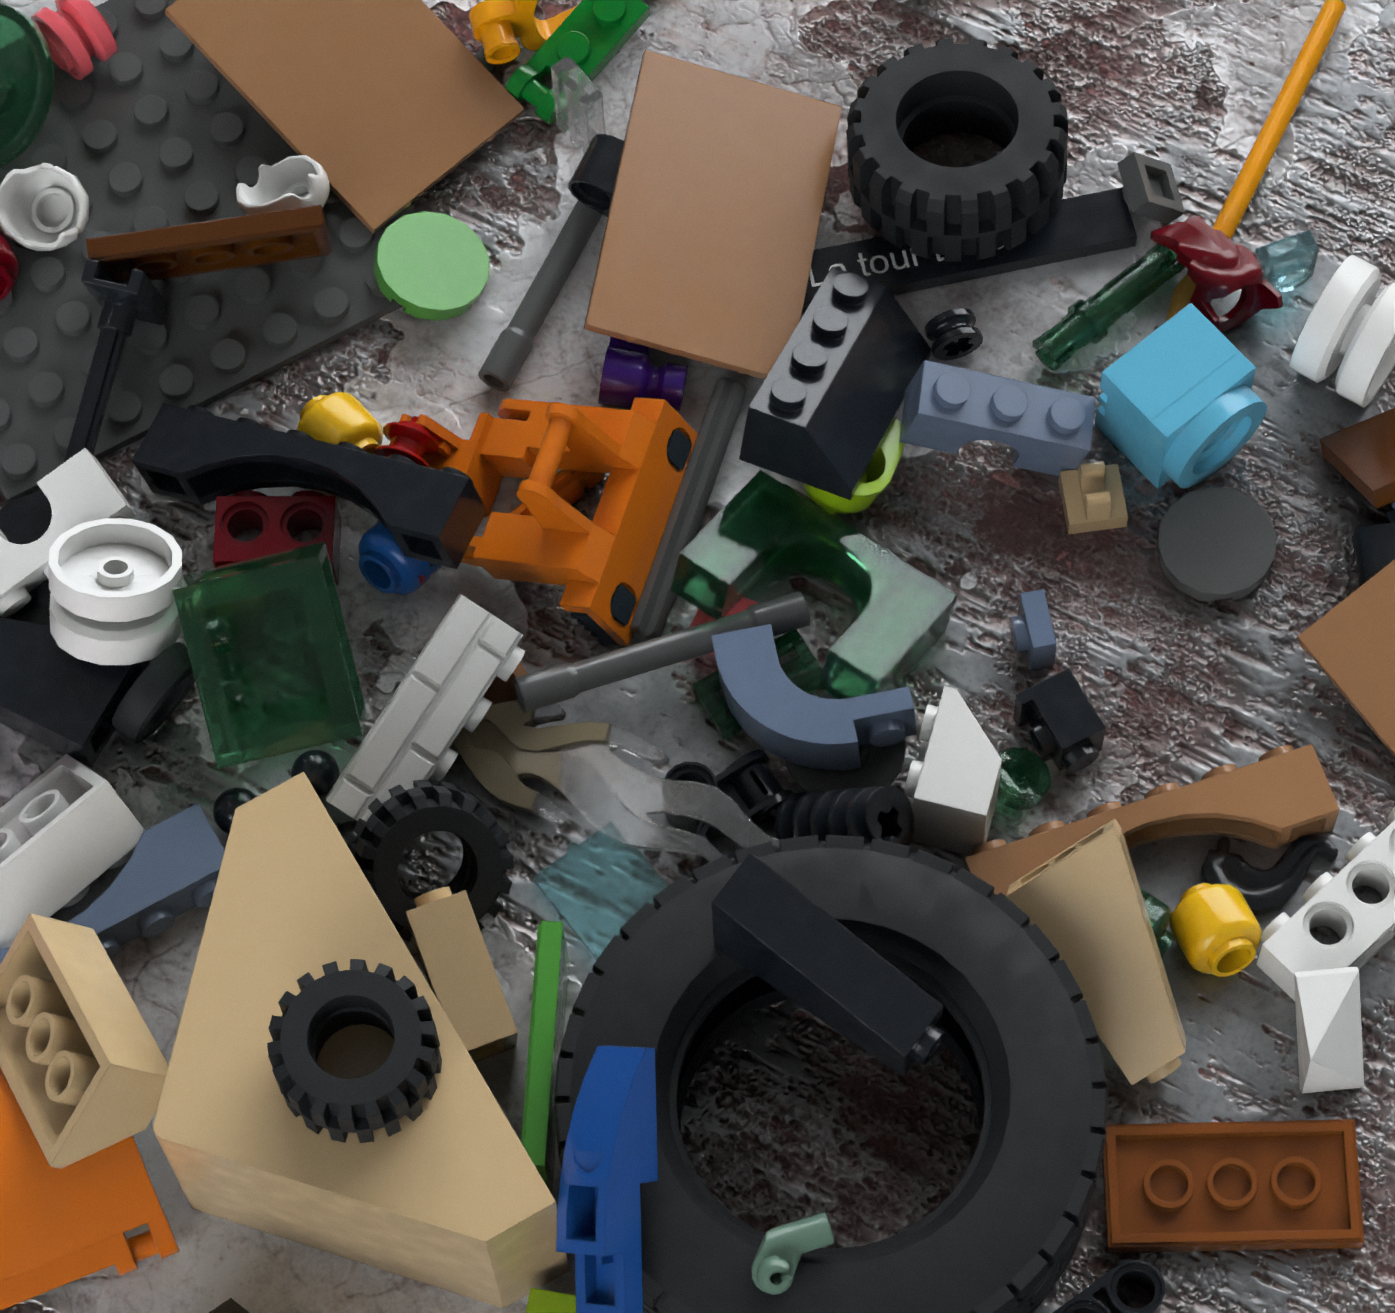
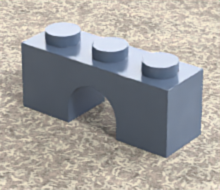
[899,360,1096,476]

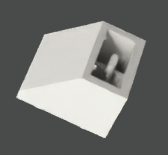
[904,686,1002,856]

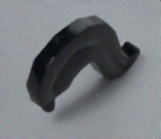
[1200,835,1339,916]

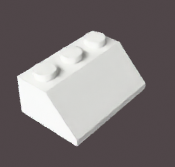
[0,754,145,949]

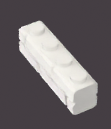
[326,594,525,821]

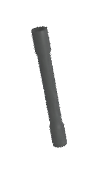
[478,201,603,392]
[513,591,810,713]

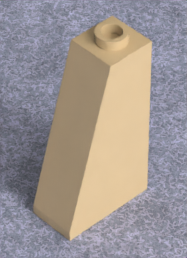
[1006,818,1186,1085]

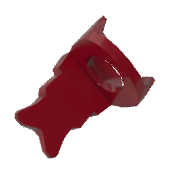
[1150,216,1283,333]

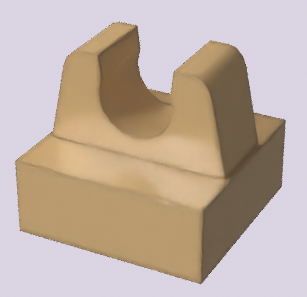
[1058,461,1128,535]

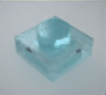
[1255,230,1319,292]

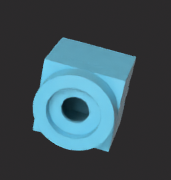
[1094,303,1267,489]

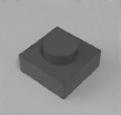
[1117,152,1185,224]

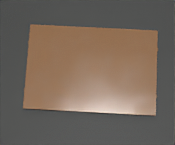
[165,0,525,234]
[583,49,842,379]

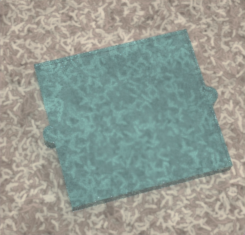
[533,820,668,960]

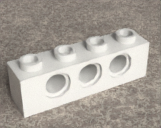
[1256,807,1395,1001]

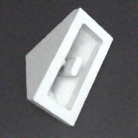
[1294,966,1364,1094]

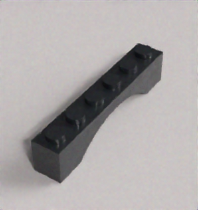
[132,403,487,569]

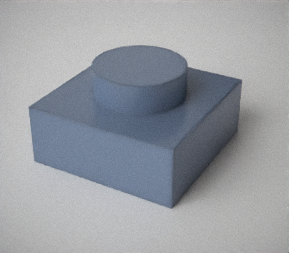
[1009,589,1057,671]

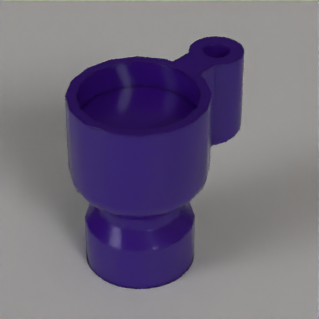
[598,337,688,412]

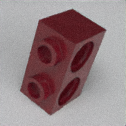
[213,490,341,586]

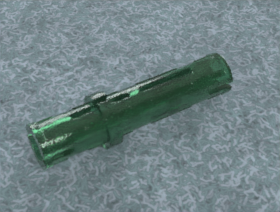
[1032,243,1185,371]

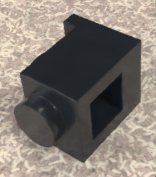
[1013,668,1106,773]

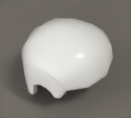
[236,155,330,215]
[0,163,89,251]

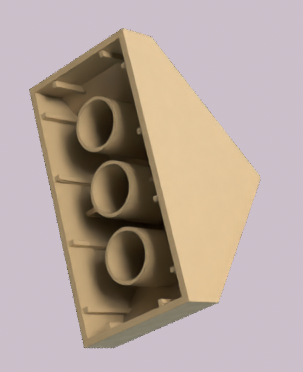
[153,772,570,1308]

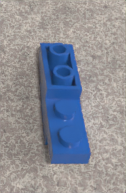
[556,1045,658,1313]

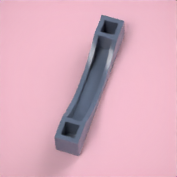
[0,803,225,964]

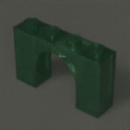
[671,470,958,699]

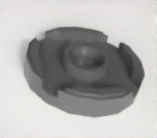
[1157,487,1277,602]

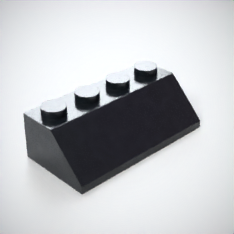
[739,267,931,500]

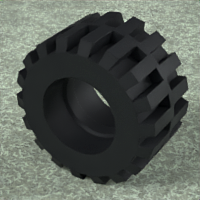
[349,779,514,942]
[267,959,442,1143]

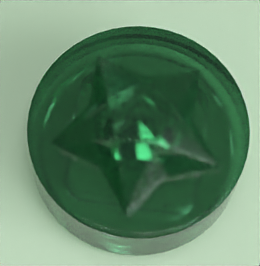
[997,747,1051,810]

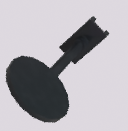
[0,259,168,626]

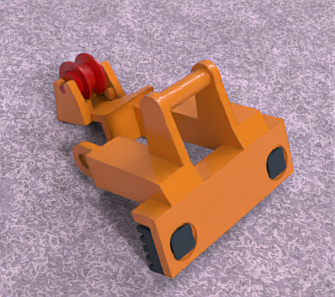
[374,397,698,646]

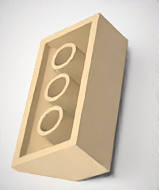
[0,913,168,1169]

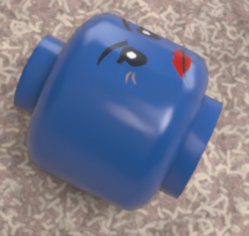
[358,521,442,595]

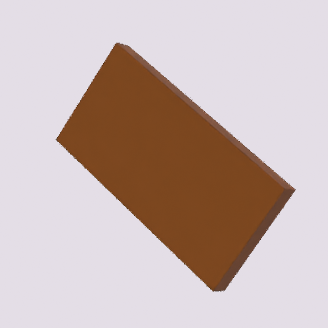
[1102,1119,1364,1253]

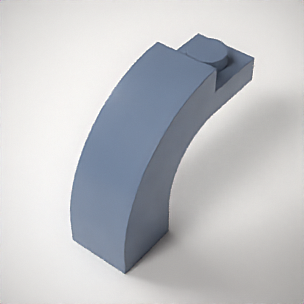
[711,624,917,770]

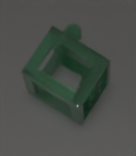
[173,541,368,769]

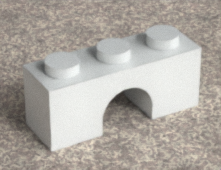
[0,448,137,618]

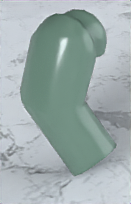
[751,1212,834,1295]

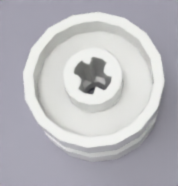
[1289,254,1395,408]
[48,518,182,665]

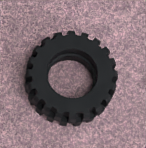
[846,38,1068,262]

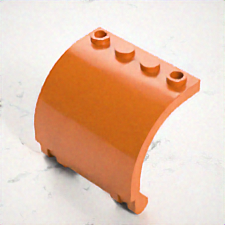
[0,1068,180,1311]

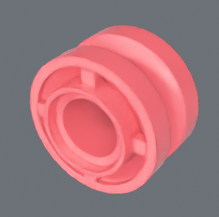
[31,0,118,80]

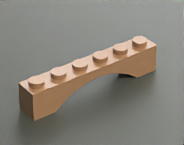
[964,744,1340,896]

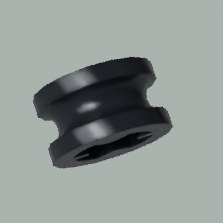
[925,308,983,361]

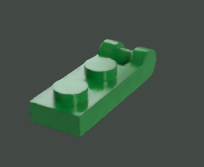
[505,0,650,125]

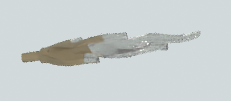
[451,700,779,862]

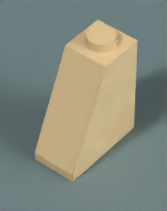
[406,887,518,1062]

